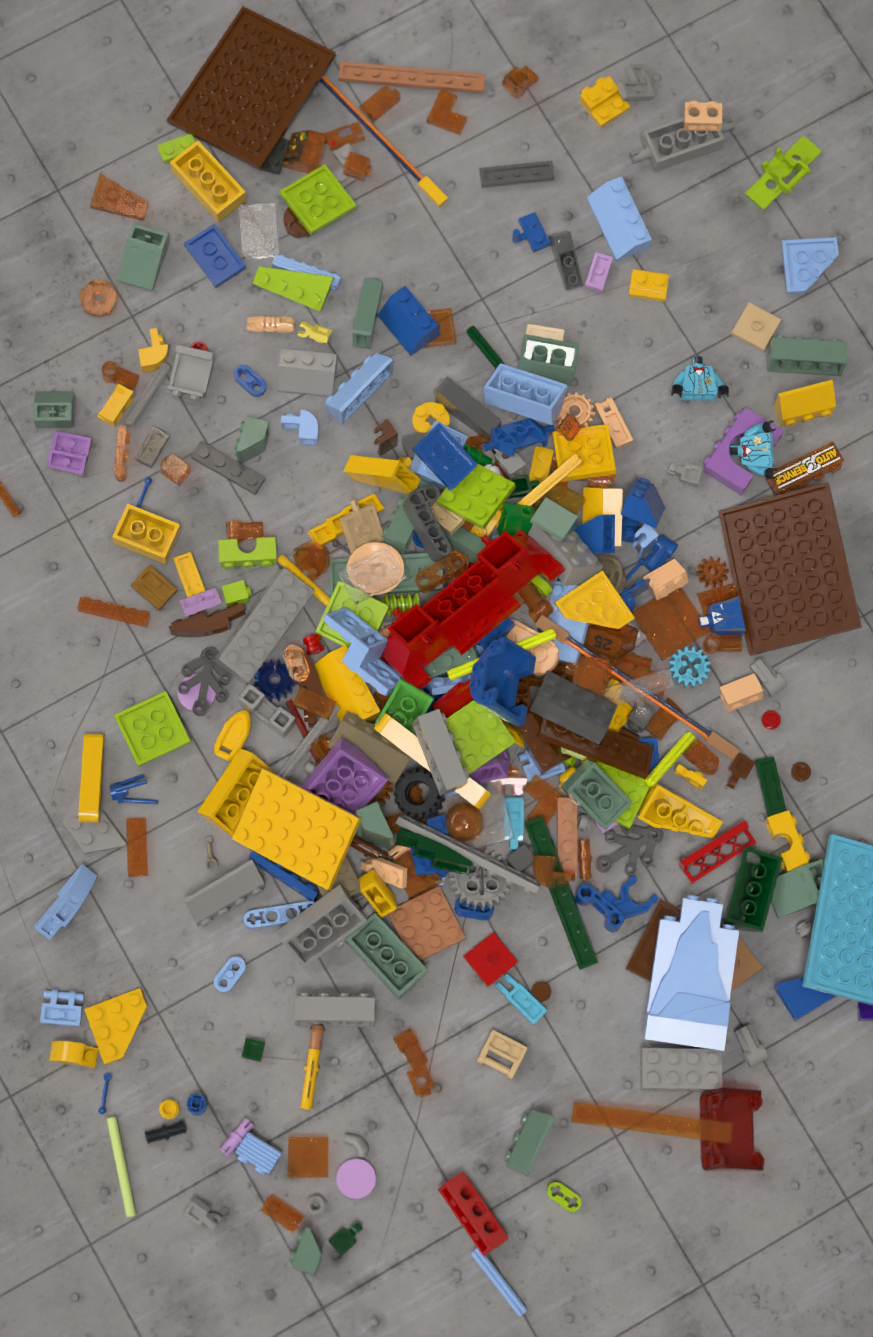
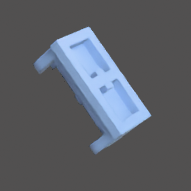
[632,523,659,559]

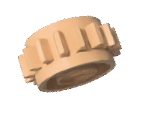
[555,392,595,430]

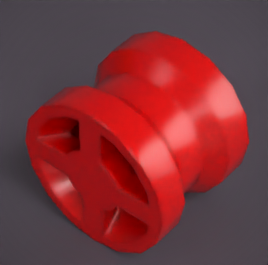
[302,634,325,655]

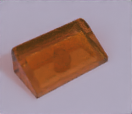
[645,698,683,741]

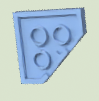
[781,237,839,295]

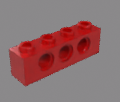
[438,1172,509,1257]

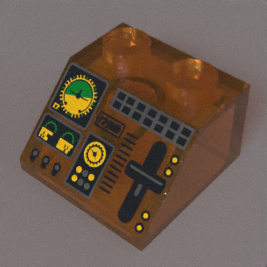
[282,130,327,174]

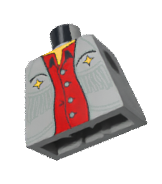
[491,449,527,479]

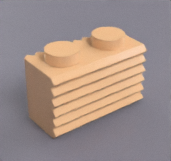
[642,559,689,601]

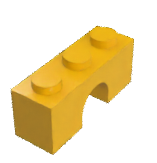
[765,810,811,874]

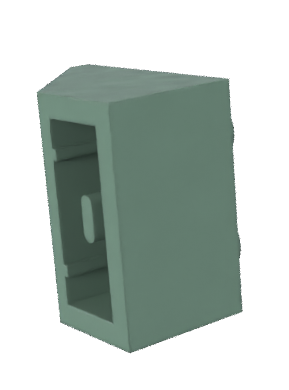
[33,391,74,428]
[234,416,270,464]
[289,1227,322,1277]

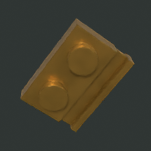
[131,565,178,611]

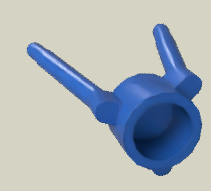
[110,774,158,804]

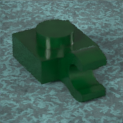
[328,1222,363,1256]

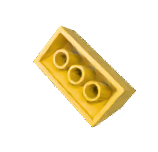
[314,645,380,723]
[197,748,277,837]

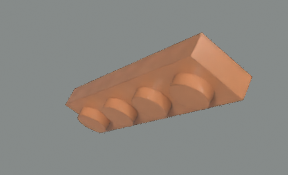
[557,798,577,876]

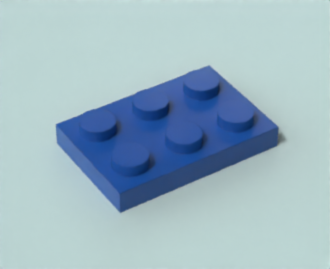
[184,224,246,288]
[411,423,478,491]

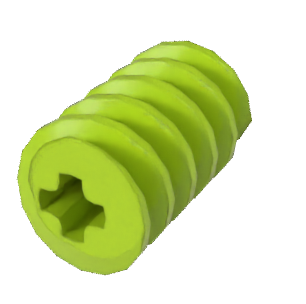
[381,592,420,617]

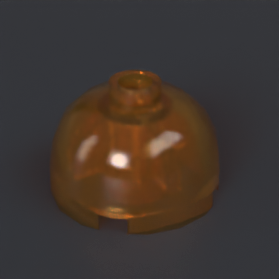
[293,541,330,580]
[444,803,484,842]

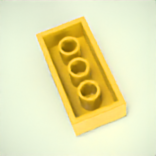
[170,140,246,223]

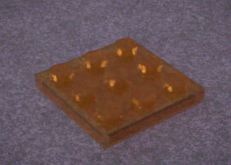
[631,587,710,661]

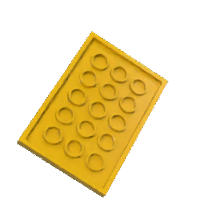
[232,769,362,890]

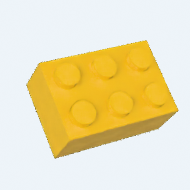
[112,503,181,565]

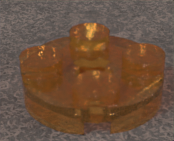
[79,279,117,317]

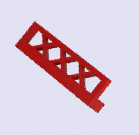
[679,820,756,884]

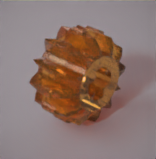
[696,556,729,589]

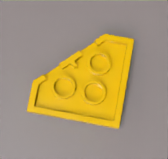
[554,570,634,630]
[84,988,147,1065]

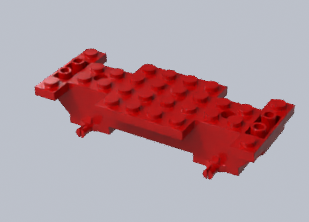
[381,529,565,690]

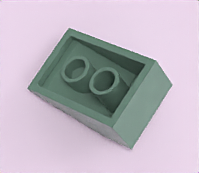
[560,760,632,831]

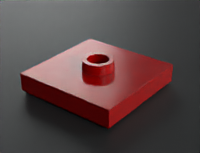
[463,932,518,988]

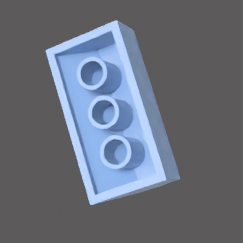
[587,177,652,261]
[325,353,393,425]
[484,363,568,425]
[541,581,589,665]

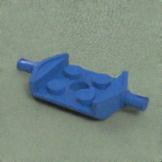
[483,418,555,456]

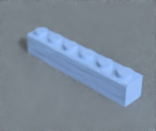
[272,254,341,291]

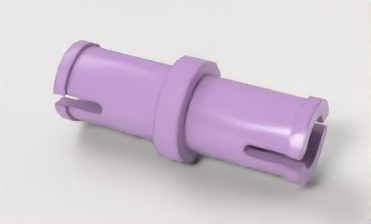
[219,1118,254,1157]

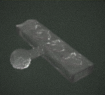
[595,668,675,722]

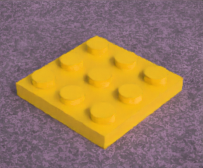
[552,424,616,482]

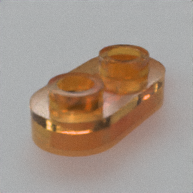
[283,644,309,682]

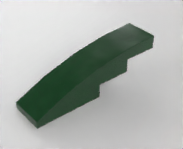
[395,829,473,876]

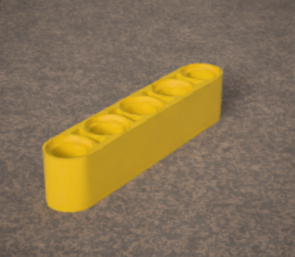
[79,733,104,823]

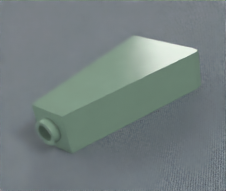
[352,277,383,349]

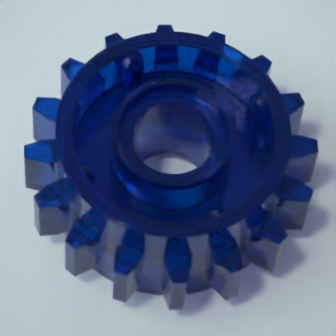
[254,659,296,702]

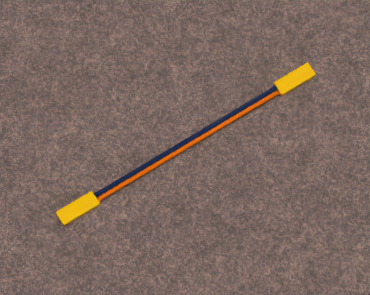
[320,75,448,207]

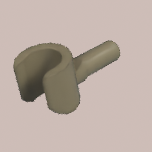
[206,843,217,869]

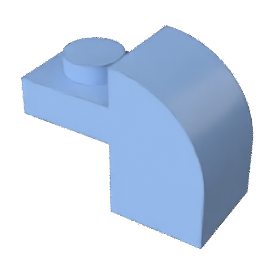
[281,410,319,445]

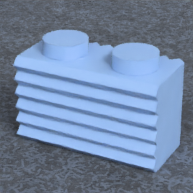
[235,1132,282,1176]

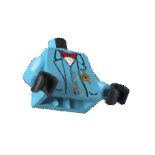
[671,356,729,401]
[730,420,778,479]

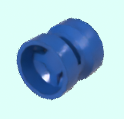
[621,518,639,542]
[186,1094,207,1116]

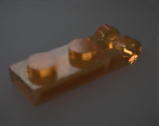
[114,426,130,482]

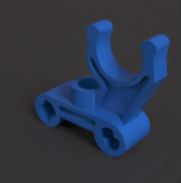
[575,876,658,932]

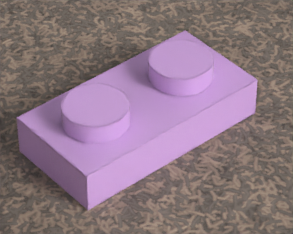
[584,252,613,293]
[180,588,222,616]

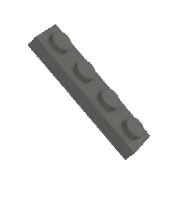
[479,161,554,188]
[191,441,265,495]

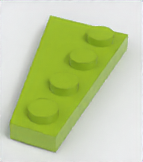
[252,266,334,312]

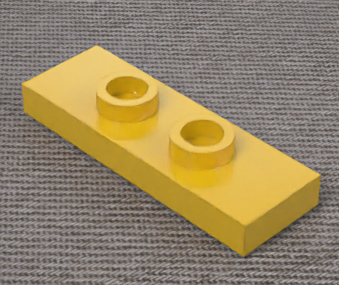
[173,552,205,598]

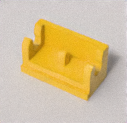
[97,384,135,428]

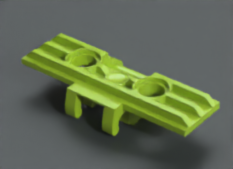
[745,135,822,211]

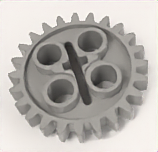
[449,849,512,911]

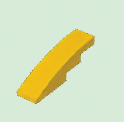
[308,494,384,548]

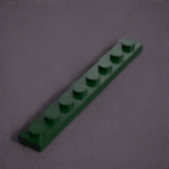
[524,816,599,970]

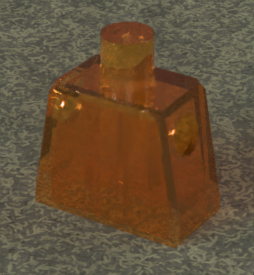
[565,656,614,698]

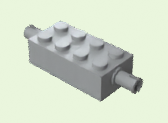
[630,113,736,172]

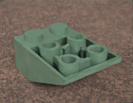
[117,223,170,291]
[771,859,824,919]

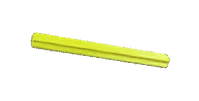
[447,629,556,680]

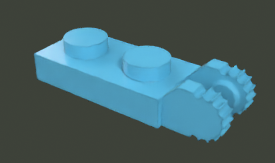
[495,974,547,1026]

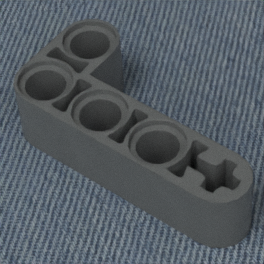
[402,485,451,563]

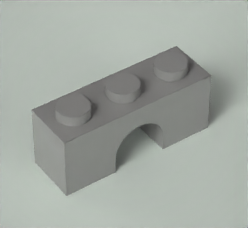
[238,684,296,738]

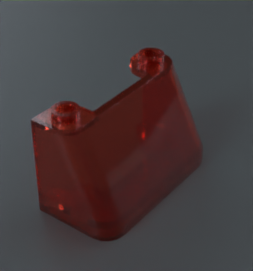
[700,1087,764,1171]

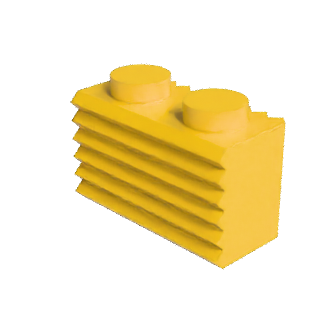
[359,870,397,917]

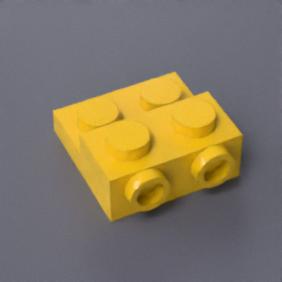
[579,76,630,128]

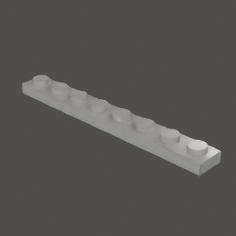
[395,813,542,894]

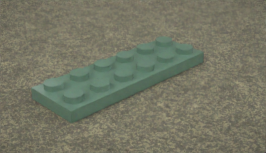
[329,553,444,597]

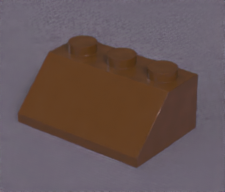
[512,712,573,775]

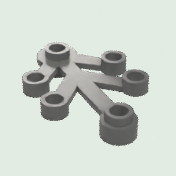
[178,647,231,716]
[596,824,664,877]

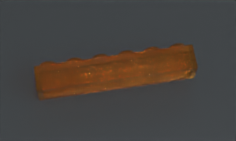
[77,596,150,628]

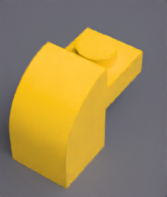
[138,328,169,373]
[49,1041,98,1068]

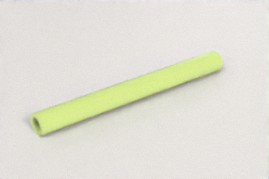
[107,1117,136,1218]

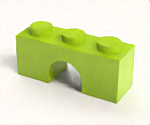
[218,537,277,569]

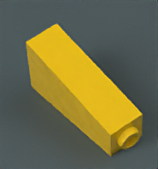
[343,455,421,495]

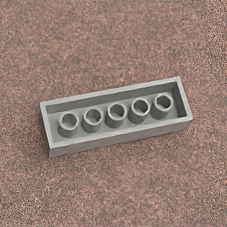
[213,568,314,684]

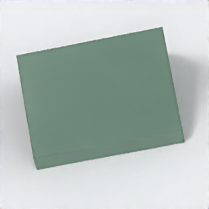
[530,498,579,541]

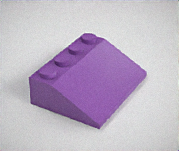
[300,737,388,815]

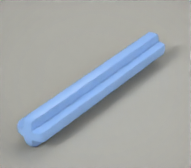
[471,1248,527,1316]

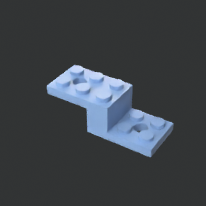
[323,607,403,696]

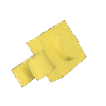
[297,321,333,344]

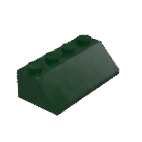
[723,847,783,932]

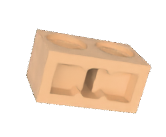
[684,101,722,131]

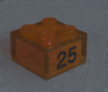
[584,624,639,661]

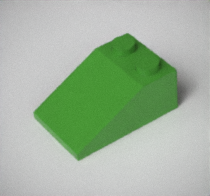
[374,678,434,734]

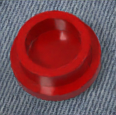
[761,711,781,730]

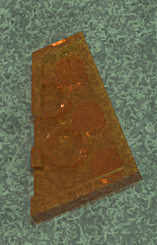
[90,173,149,221]

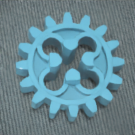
[669,646,710,688]

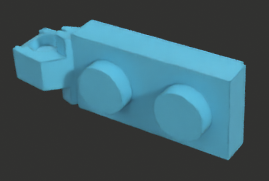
[504,797,524,852]

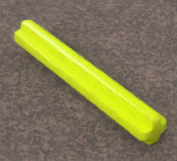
[645,732,695,787]

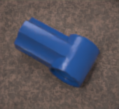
[643,534,678,572]

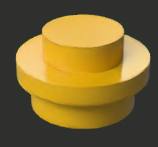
[159,1099,179,1119]

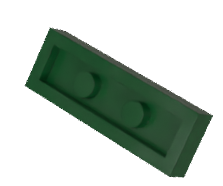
[755,757,787,817]

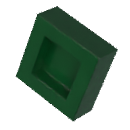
[241,1038,265,1062]

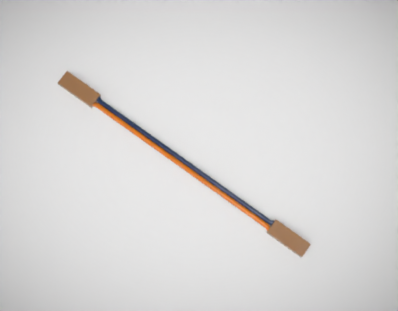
[535,614,740,760]

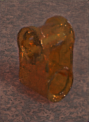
[683,739,719,776]

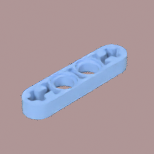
[244,901,315,929]

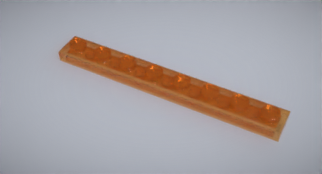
[571,1102,733,1144]

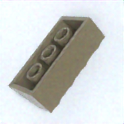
[327,711,410,784]

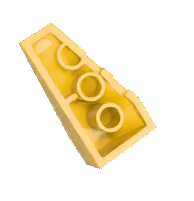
[637,782,723,838]

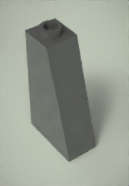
[435,376,501,442]

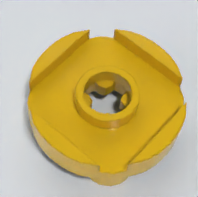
[412,402,450,433]

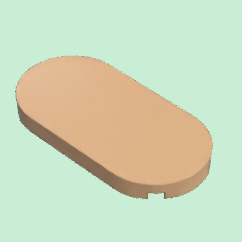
[506,619,560,675]

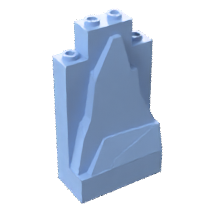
[643,895,739,1051]

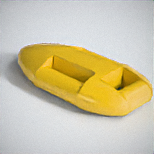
[214,710,251,761]

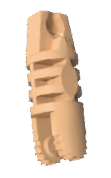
[247,316,295,333]

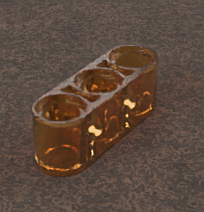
[415,552,467,593]

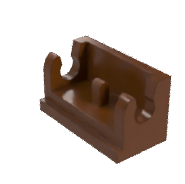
[374,418,398,456]

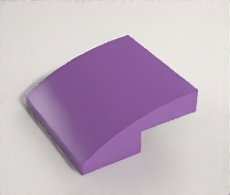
[46,431,93,475]

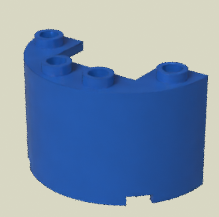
[469,636,536,726]

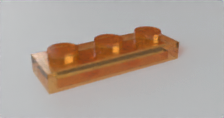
[126,818,148,877]

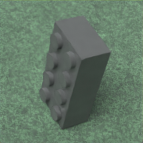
[529,671,617,744]

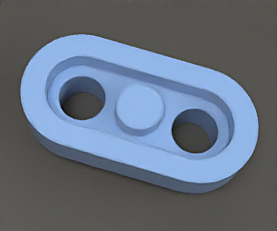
[214,957,246,993]

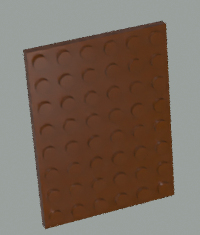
[167,6,336,171]
[718,482,862,656]

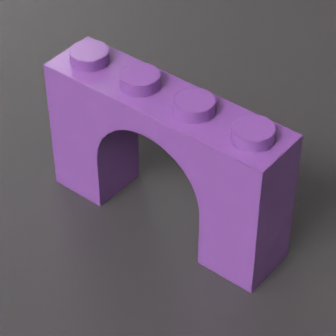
[703,407,783,496]

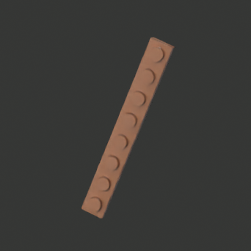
[338,61,485,94]

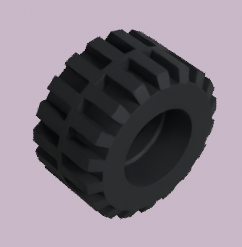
[393,769,446,820]

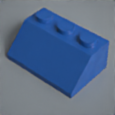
[378,286,440,356]
[620,477,665,528]

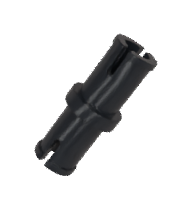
[144,1121,186,1144]

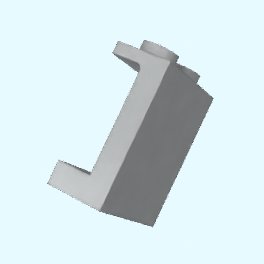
[167,345,215,401]

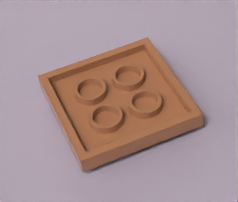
[387,886,466,961]

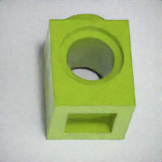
[222,580,252,607]

